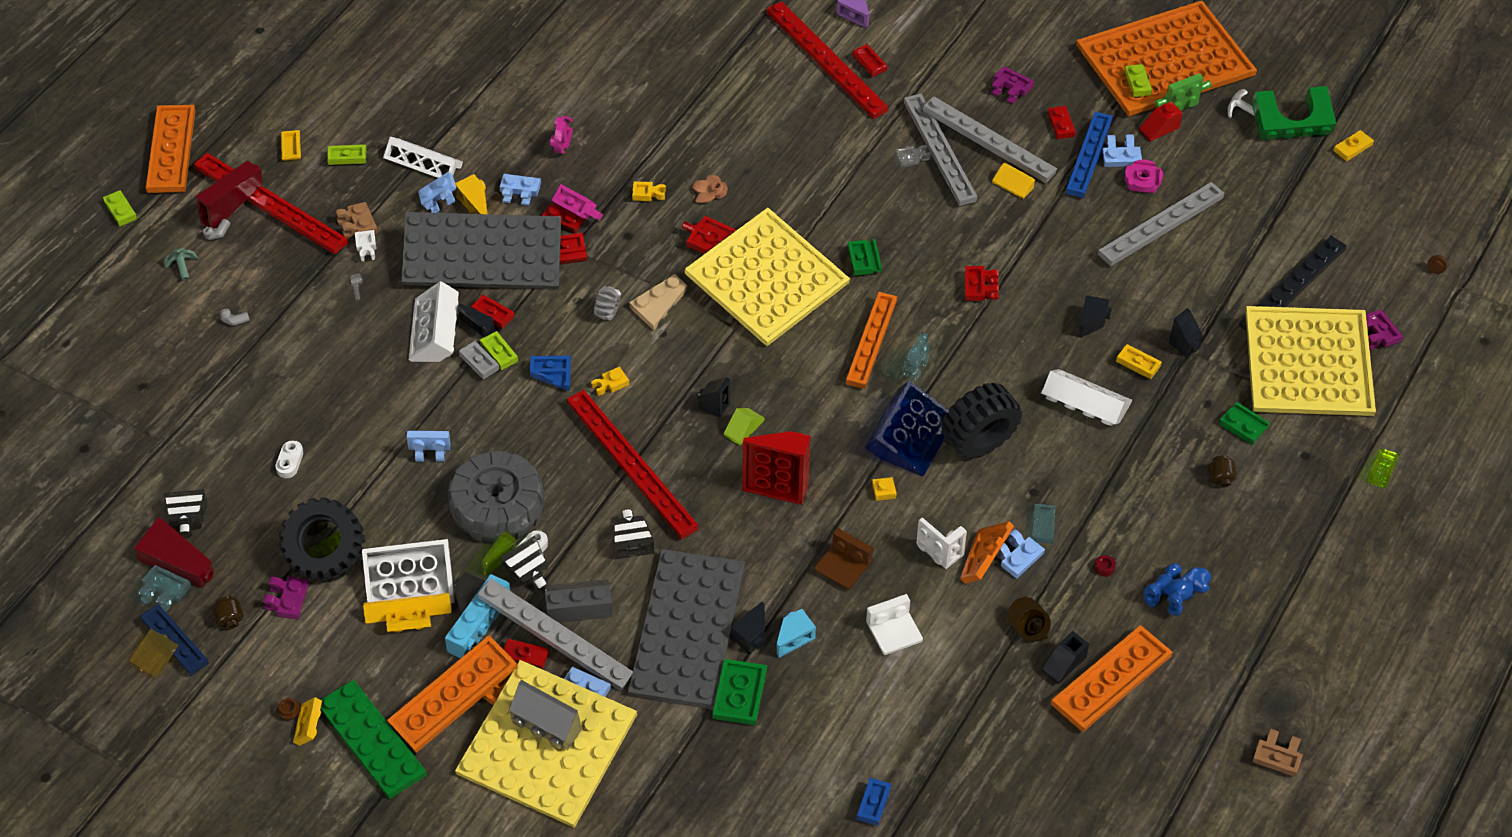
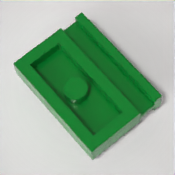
[848,239,882,276]
[1219,402,1270,445]

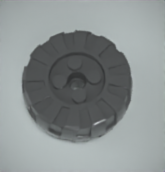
[448,451,544,544]

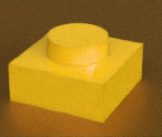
[872,477,897,501]

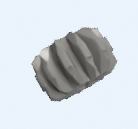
[594,286,621,320]

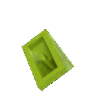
[724,408,765,446]

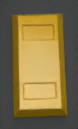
[281,130,301,161]

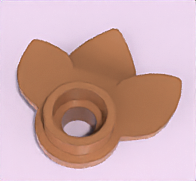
[692,175,728,203]

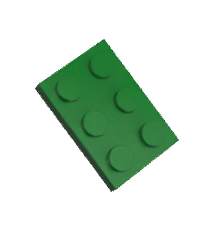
[712,659,767,725]

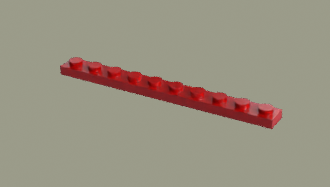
[767,1,888,119]
[194,153,348,255]
[567,390,699,540]

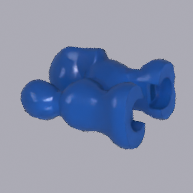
[1144,563,1212,616]

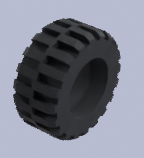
[942,383,1022,459]
[279,497,365,582]

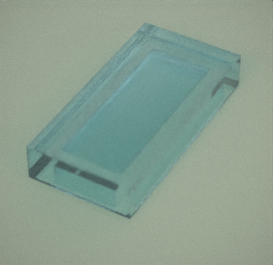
[1032,504,1055,544]

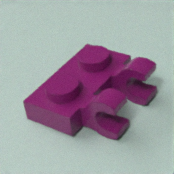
[991,66,1035,104]
[1366,310,1403,350]
[263,577,309,620]

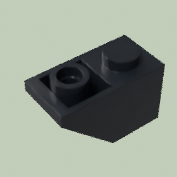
[1042,631,1089,684]

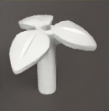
[1228,89,1254,118]

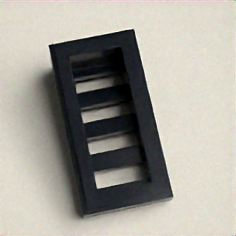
[458,304,495,338]

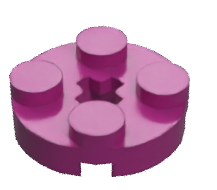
[550,116,573,154]
[1124,160,1163,193]

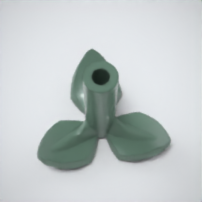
[164,248,198,281]

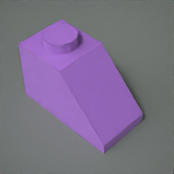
[837,0,869,28]

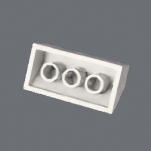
[409,281,458,362]
[1042,369,1132,426]

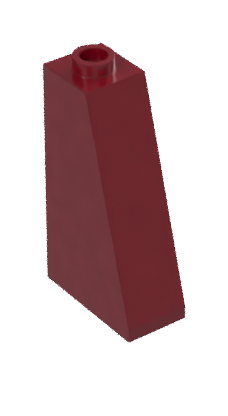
[196,160,263,229]
[134,517,214,588]

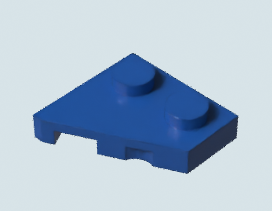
[530,356,571,391]

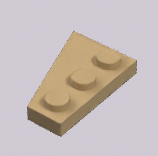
[629,274,687,330]

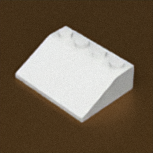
[362,539,455,603]

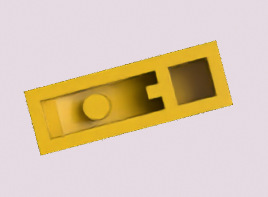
[455,174,487,214]

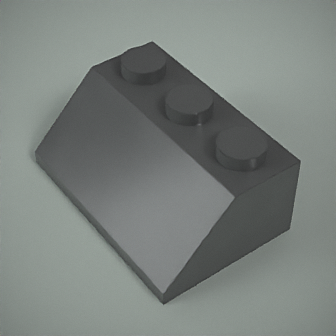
[545,579,613,623]
[509,680,582,751]

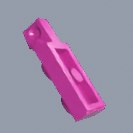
[552,184,604,221]

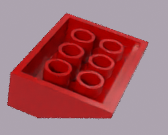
[742,431,811,505]

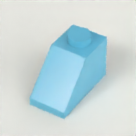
[777,609,816,658]

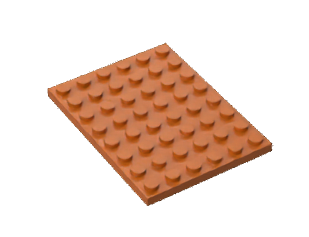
[1076,1,1257,117]

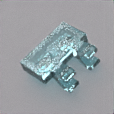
[904,332,930,381]
[138,565,191,612]

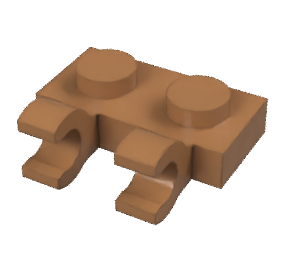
[336,202,378,238]
[1252,729,1303,777]

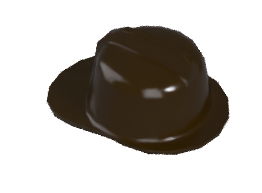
[1008,597,1051,642]

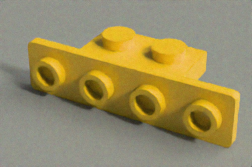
[363,593,452,632]

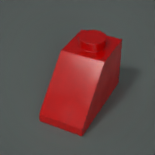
[1139,101,1183,142]

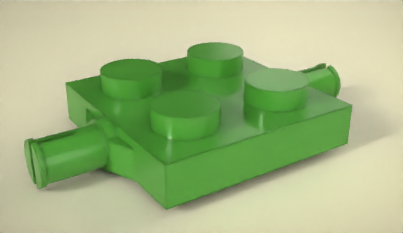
[1154,73,1211,110]

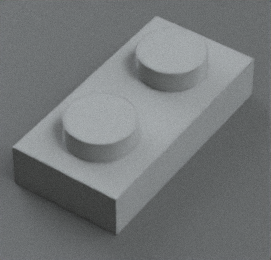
[459,341,499,380]

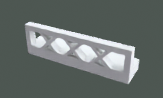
[383,137,463,178]

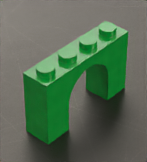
[1251,86,1336,140]

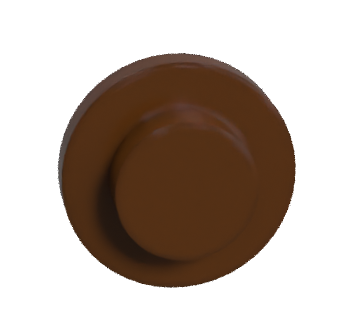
[1428,255,1447,274]
[277,698,300,720]

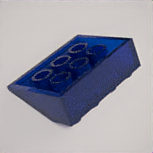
[865,380,949,476]

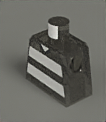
[164,489,208,538]
[614,510,654,560]
[499,535,549,590]

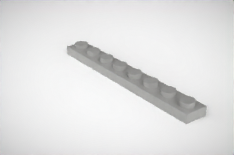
[904,94,977,206]
[922,96,1057,183]
[1098,182,1224,266]
[477,578,633,691]

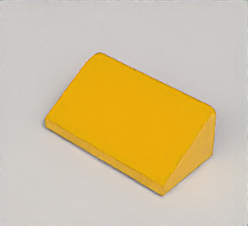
[992,163,1035,199]

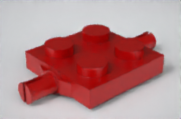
[682,216,737,254]

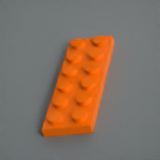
[146,105,196,193]
[1051,625,1173,732]
[387,635,518,753]

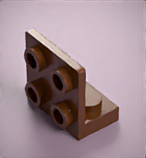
[814,528,873,590]

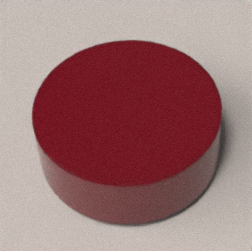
[1094,555,1116,577]

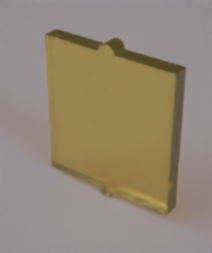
[130,629,179,678]

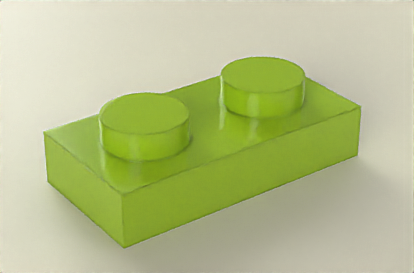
[1124,64,1152,97]
[327,145,367,165]
[103,190,137,227]
[480,331,518,370]

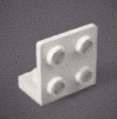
[916,518,967,569]
[866,594,923,655]

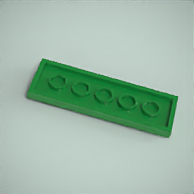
[320,680,427,800]

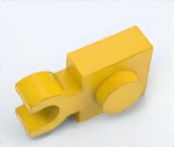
[632,181,666,201]
[591,367,629,396]

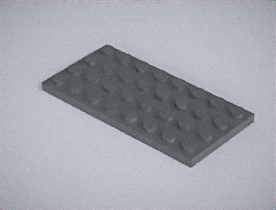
[402,212,561,289]
[628,549,745,710]

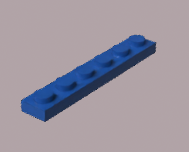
[1066,112,1113,198]

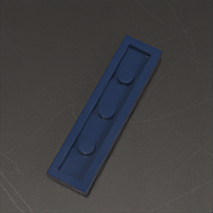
[140,604,209,676]

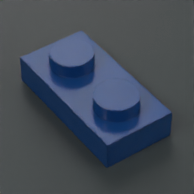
[857,778,892,826]

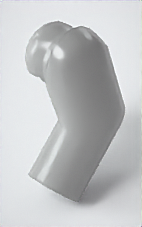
[203,219,231,240]
[220,308,250,326]

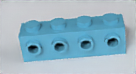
[445,574,510,658]

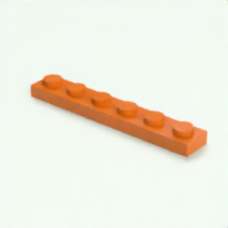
[846,292,897,389]

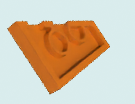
[960,521,1014,584]

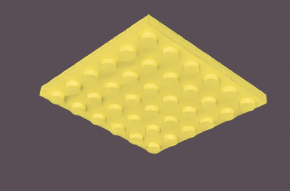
[685,208,850,346]
[1245,306,1376,416]
[455,660,637,828]

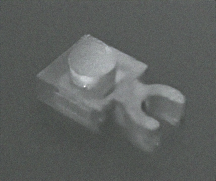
[895,145,931,168]

